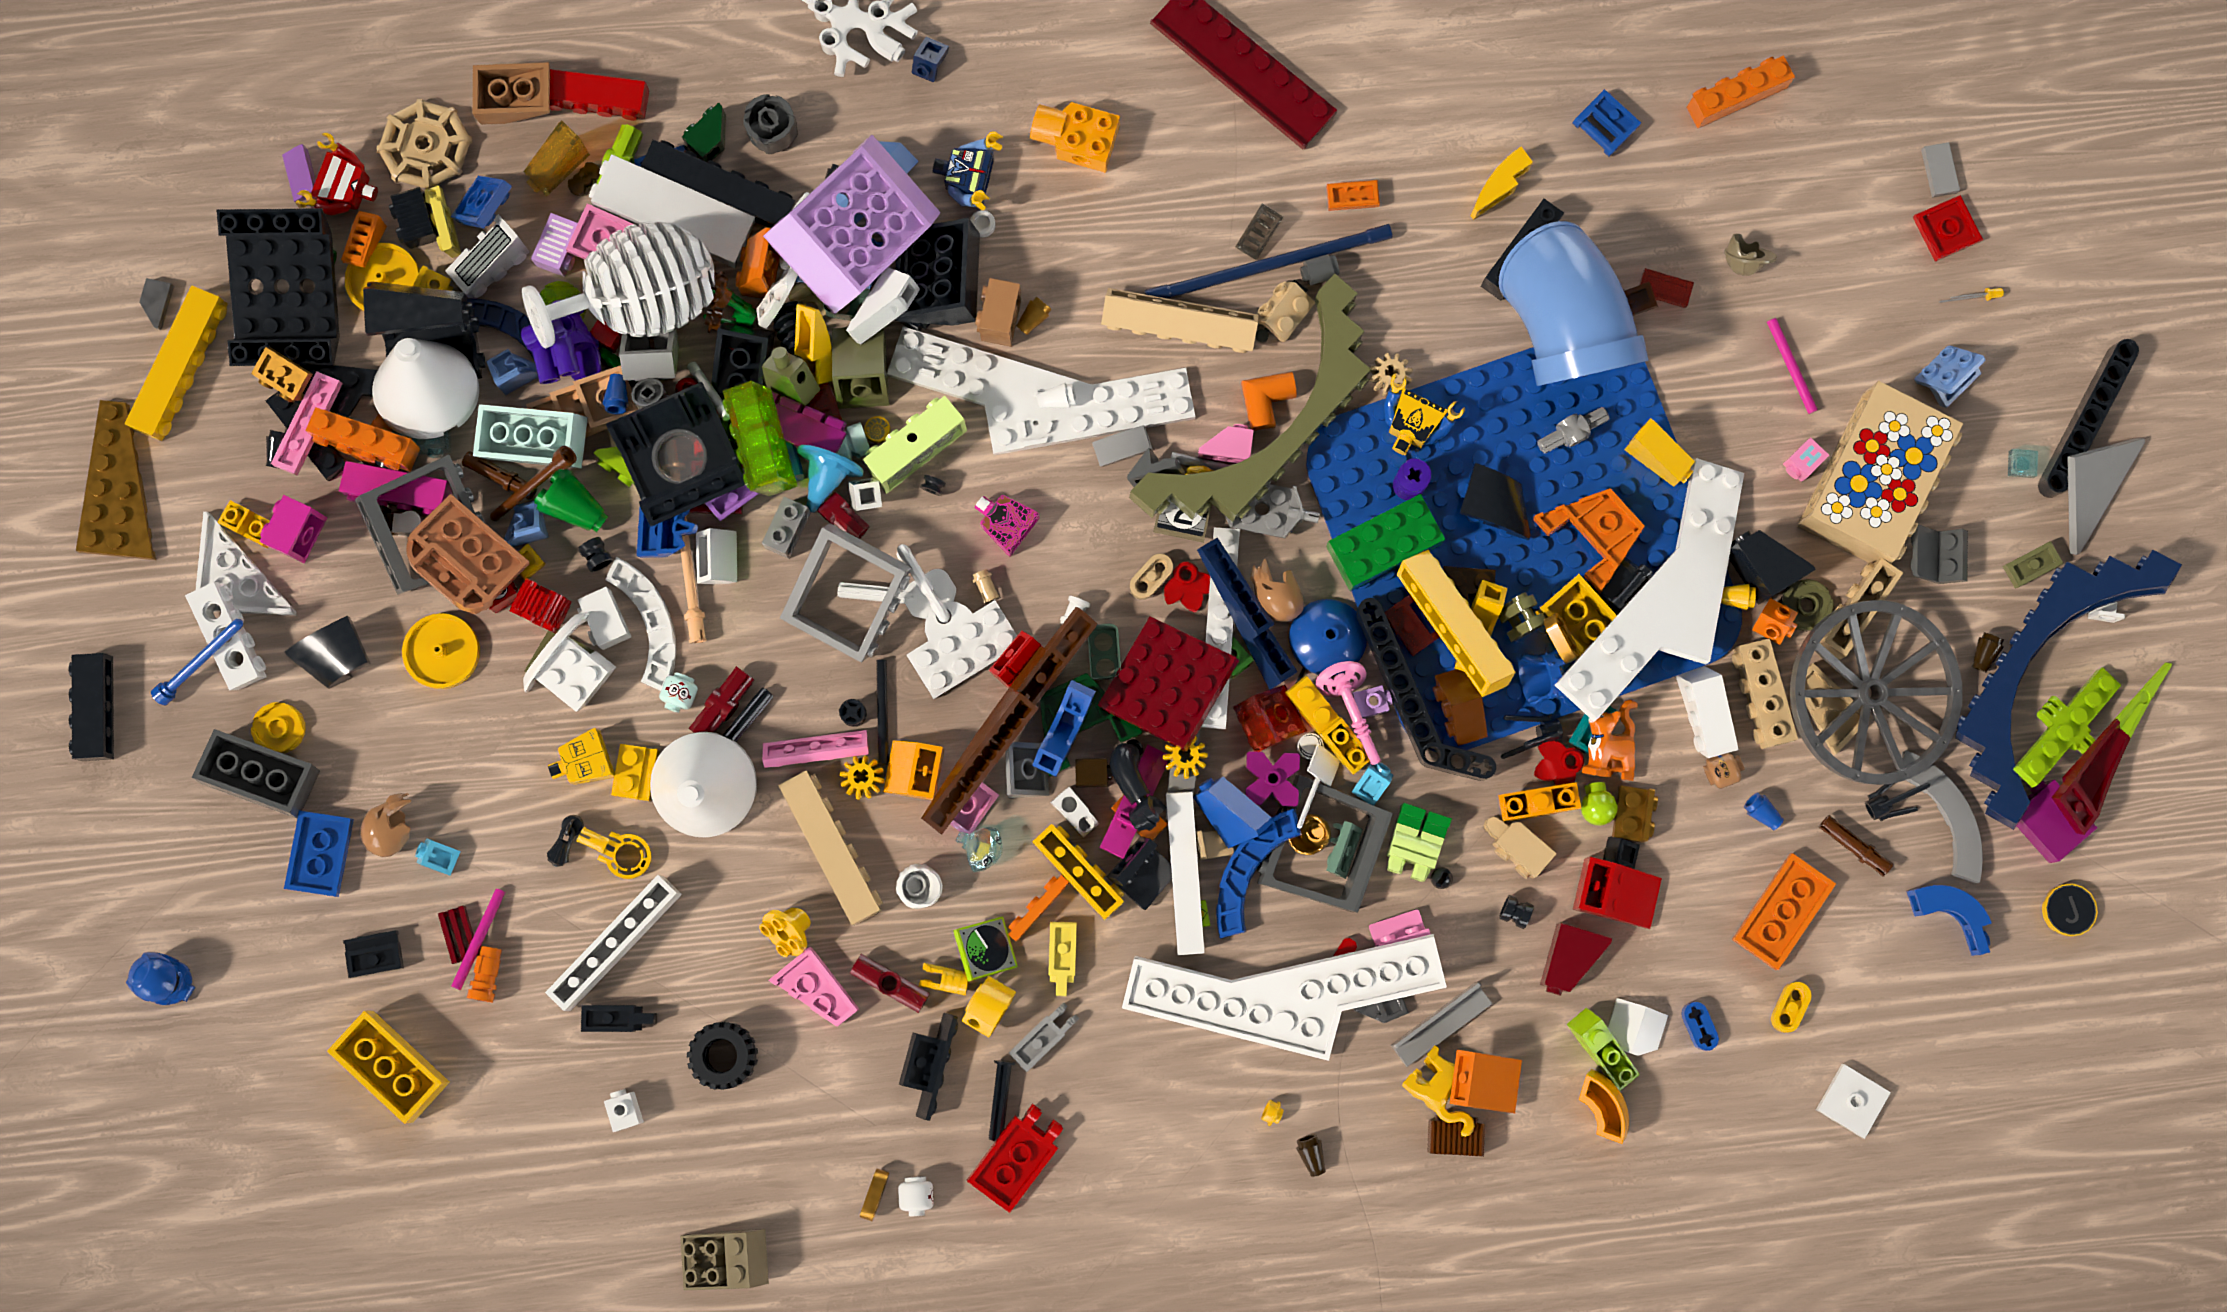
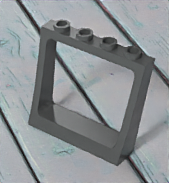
[355,454,485,595]
[1257,775,1393,913]

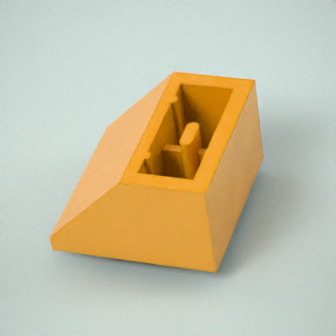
[883,741,945,801]

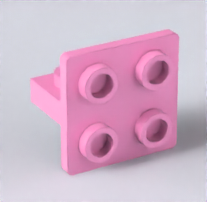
[1369,910,1431,947]

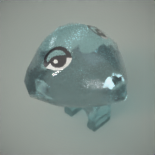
[955,827,1003,872]

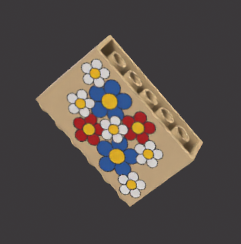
[1797,381,1963,564]

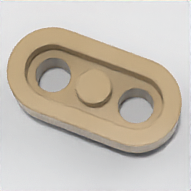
[1130,554,1173,600]

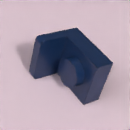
[911,37,949,82]

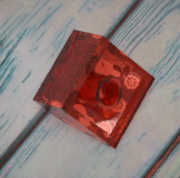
[1233,684,1307,752]

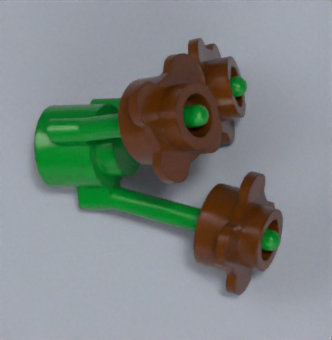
[703,271,757,333]

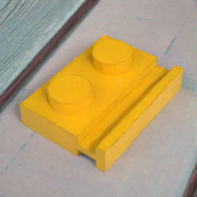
[611,744,659,802]

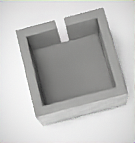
[619,325,679,381]

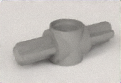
[1537,407,1609,453]

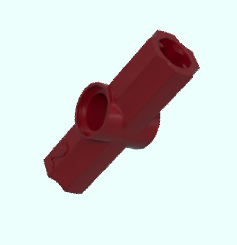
[688,666,755,733]
[850,953,930,1013]

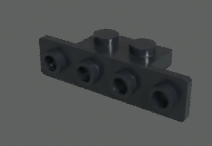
[899,1013,958,1121]

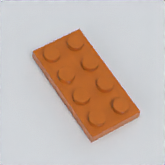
[1732,853,1836,970]

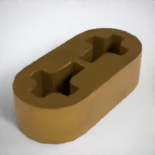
[1544,613,1580,664]
[860,1168,890,1222]

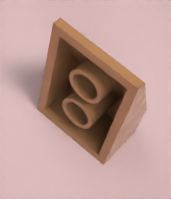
[472,62,550,125]

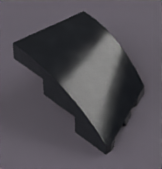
[1459,463,1531,540]
[285,616,371,689]

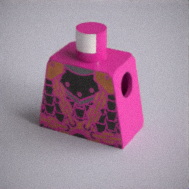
[975,495,1040,557]

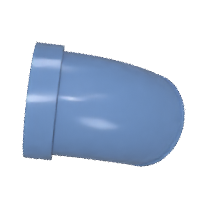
[1499,221,1649,386]

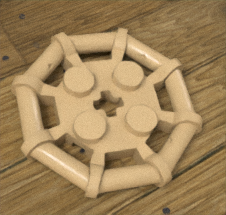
[377,99,472,190]

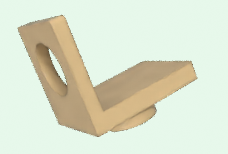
[788,282,826,317]
[1196,831,1234,860]

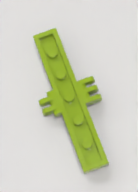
[2013,667,2121,788]

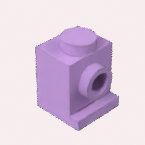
[1352,685,1392,719]

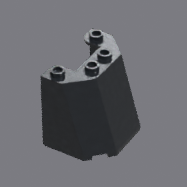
[363,281,486,379]

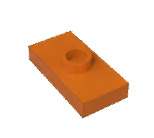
[1326,180,1380,211]

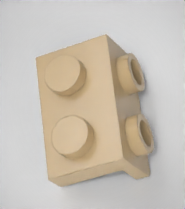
[1258,281,1315,342]

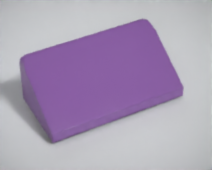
[282,144,316,202]
[705,467,762,521]

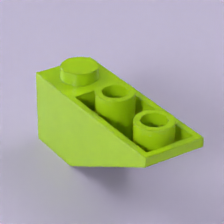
[1567,1008,1640,1091]

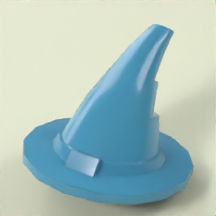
[797,445,864,513]

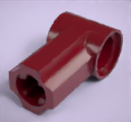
[817,491,870,539]

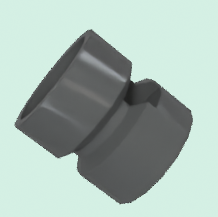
[631,378,669,409]

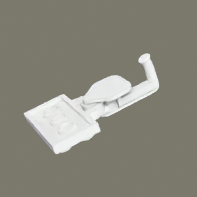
[897,544,1017,699]

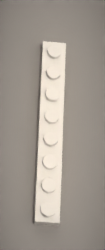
[1201,527,1240,729]

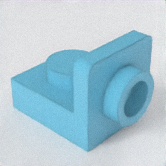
[1352,762,1394,806]
[415,838,461,876]

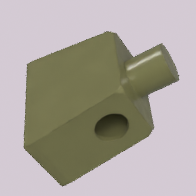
[762,347,820,407]

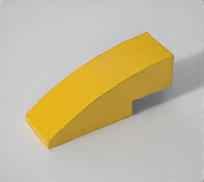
[1471,146,1533,220]
[794,304,833,384]

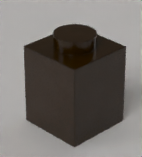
[1075,758,1113,788]

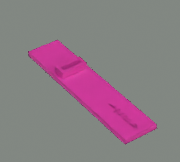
[1099,745,1169,859]

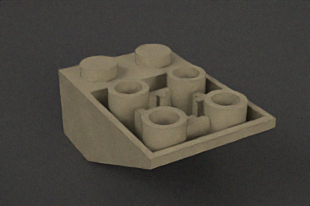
[680,1229,769,1290]

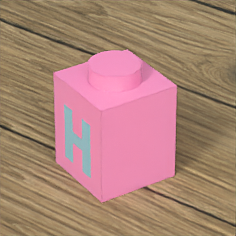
[1783,437,1829,482]

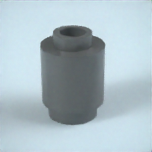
[1300,254,1340,286]

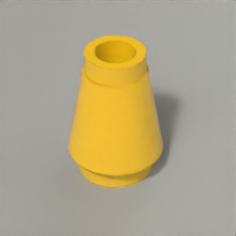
[1721,584,1756,610]

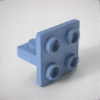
[1914,345,1986,408]

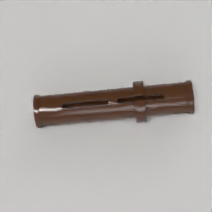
[462,451,537,500]
[1818,815,1894,877]

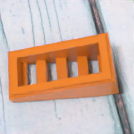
[341,211,387,268]

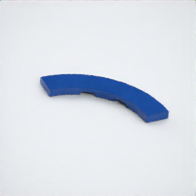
[1216,809,1302,939]

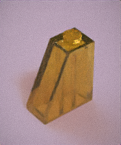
[523,120,590,197]

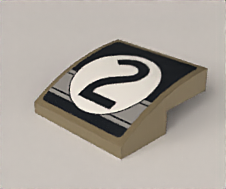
[1153,500,1212,543]

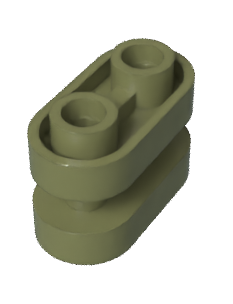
[1498,592,1546,642]

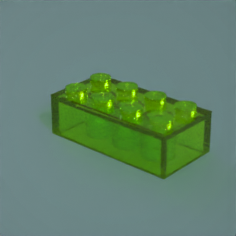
[723,381,798,496]

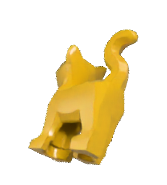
[1402,1045,1475,1137]

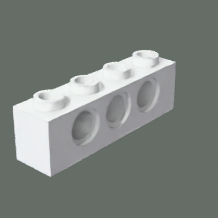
[185,582,267,690]

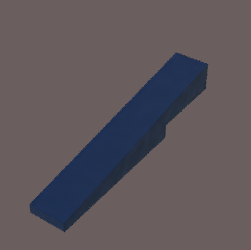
[1197,537,1298,690]

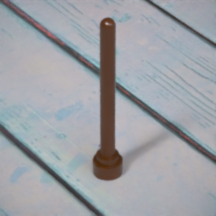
[490,446,577,521]

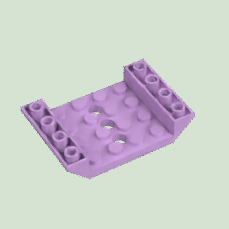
[763,135,940,314]

